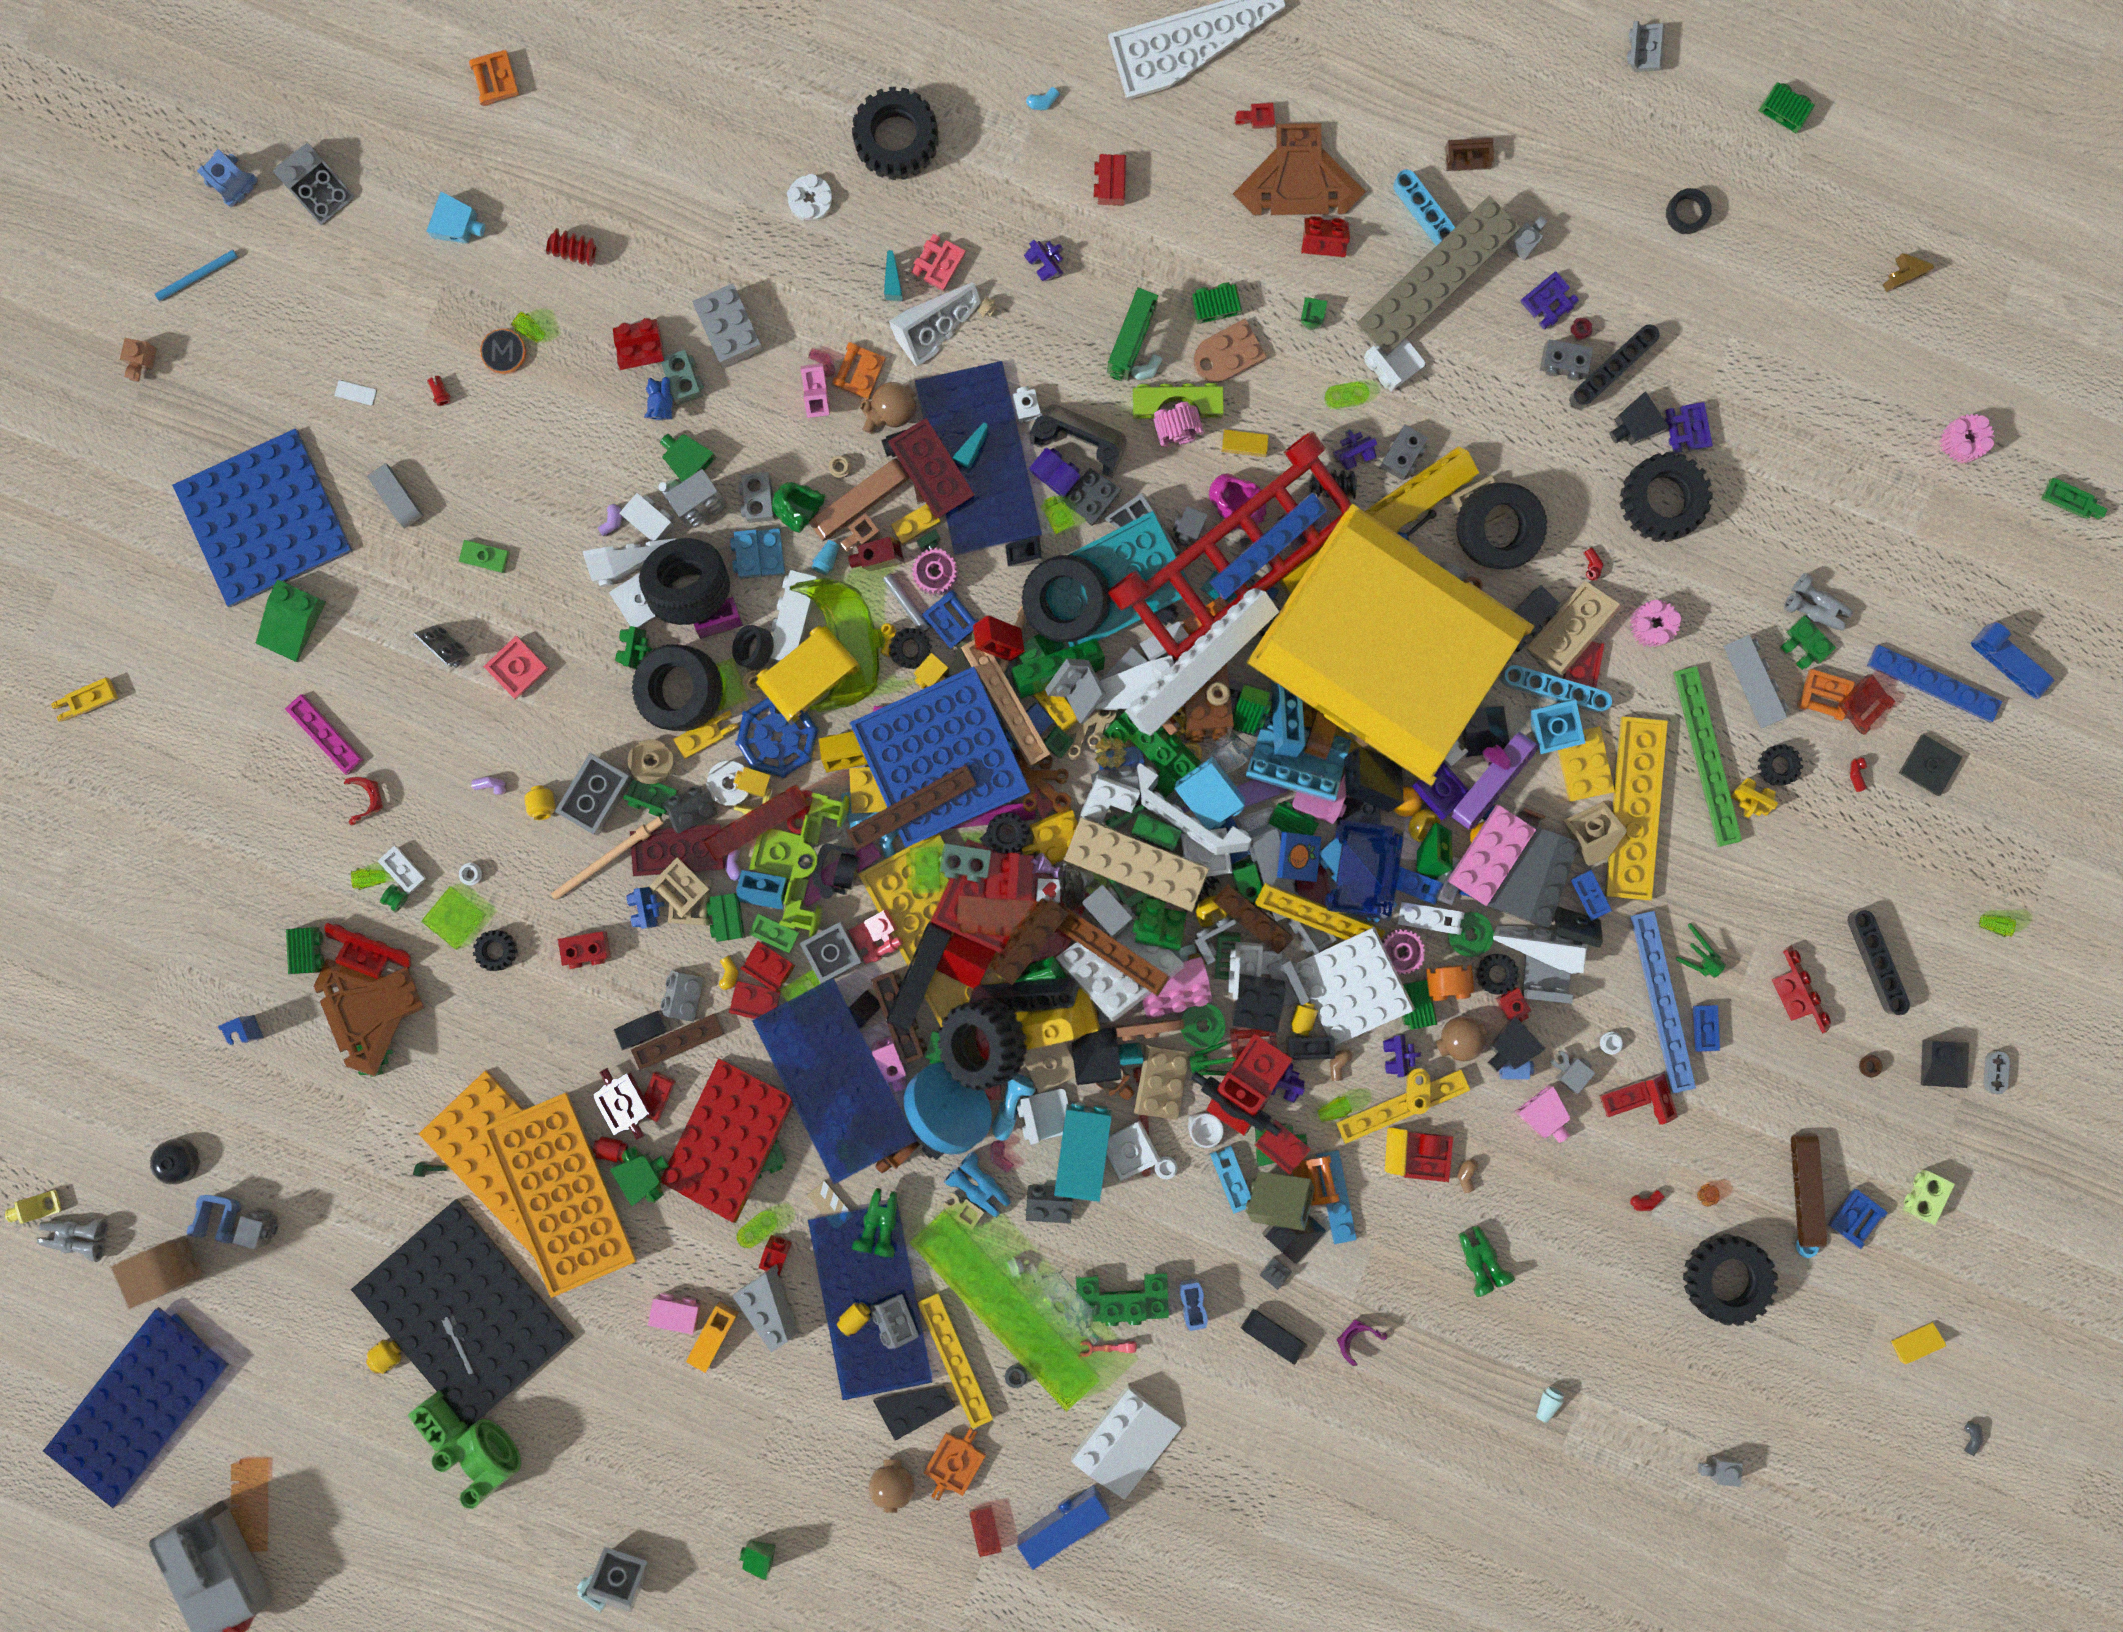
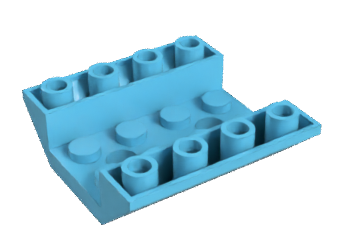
[1246,716,1351,802]

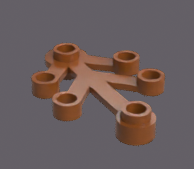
[1012,749,1071,813]

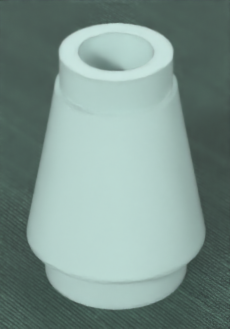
[1536,1386,1565,1423]

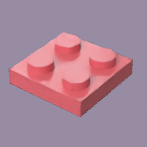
[483,636,549,700]

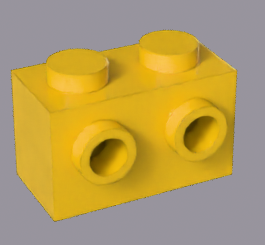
[913,653,950,689]
[819,730,868,773]

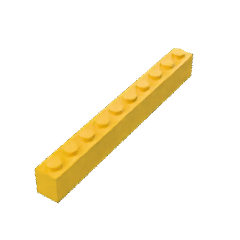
[1279,446,1479,596]

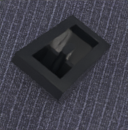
[1005,536,1042,567]
[836,990,881,1038]

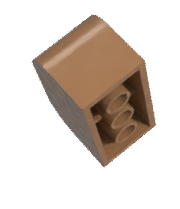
[110,1236,202,1309]

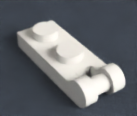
[1398,902,1465,935]

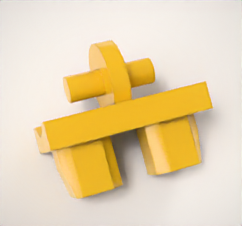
[1731,778,1778,818]

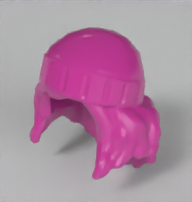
[1209,473,1267,530]

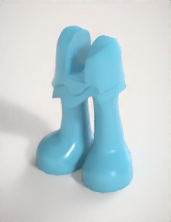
[992,1074,1036,1141]

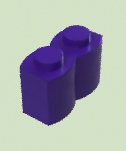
[1029,447,1081,499]

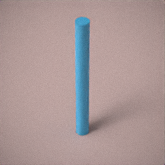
[155,249,238,301]

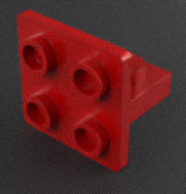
[1301,216,1350,258]
[986,853,1034,901]

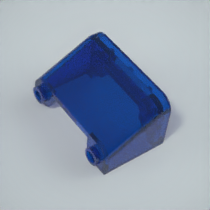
[1325,820,1404,921]

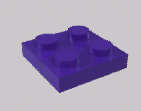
[1412,761,1469,821]

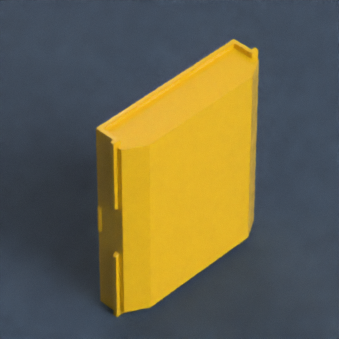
[1246,504,1534,786]

